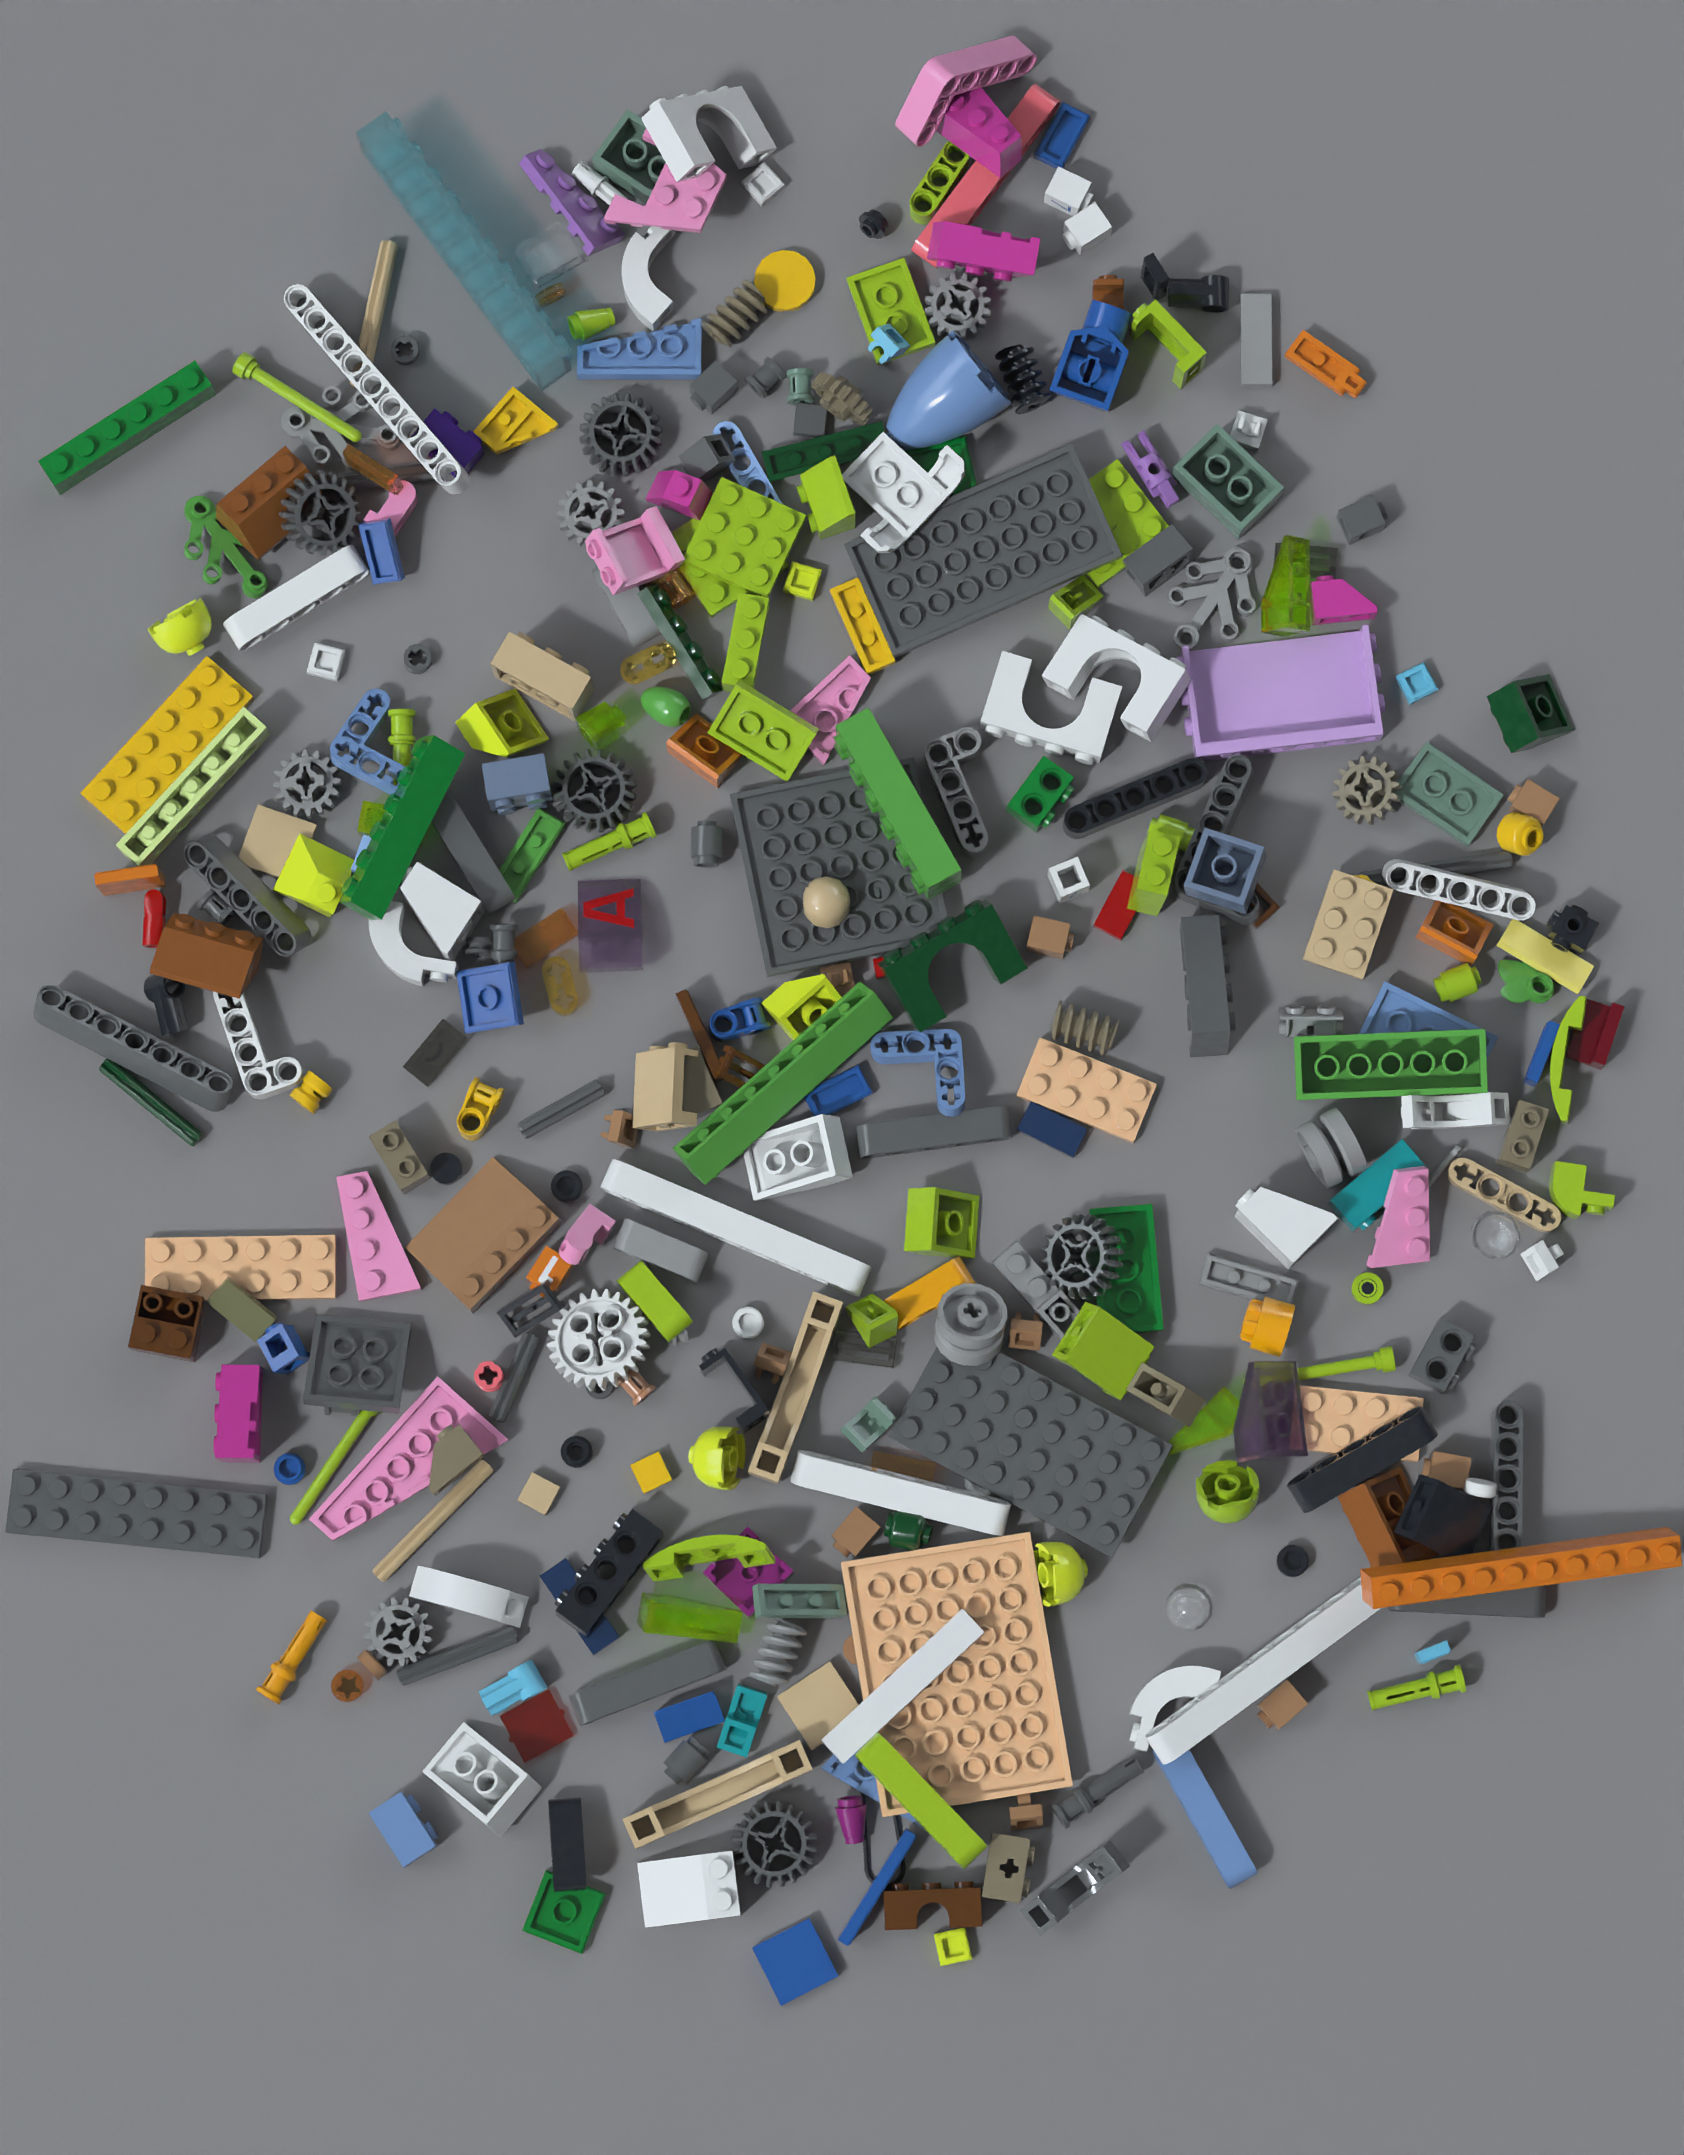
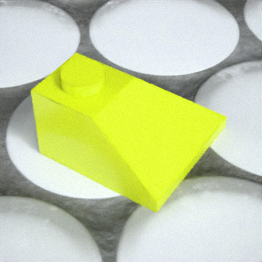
[455,688,549,757]
[273,833,354,917]
[762,974,842,1040]

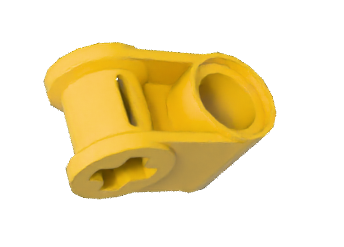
[457,1077,505,1141]

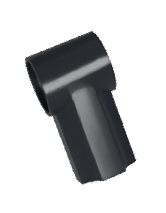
[1168,275,1229,313]
[144,975,189,1036]

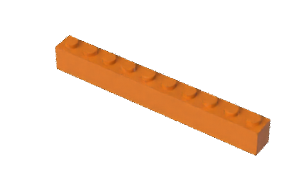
[1360,1527,1682,1609]

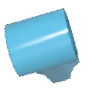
[479,1660,548,1716]

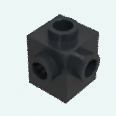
[1546,905,1599,956]

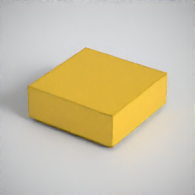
[630,1451,673,1494]

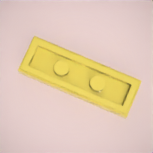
[1496,919,1594,994]

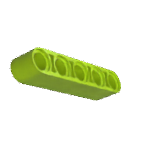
[854,1732,988,1869]

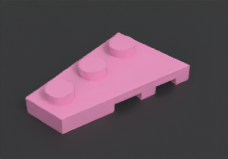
[790,655,871,765]
[1366,1166,1430,1268]

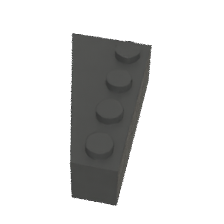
[1180,915,1236,1058]

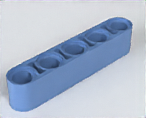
[1152,1750,1258,1889]

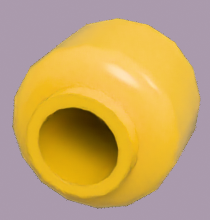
[1496,812,1544,856]

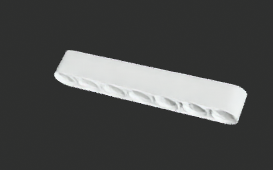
[790,1450,1011,1536]

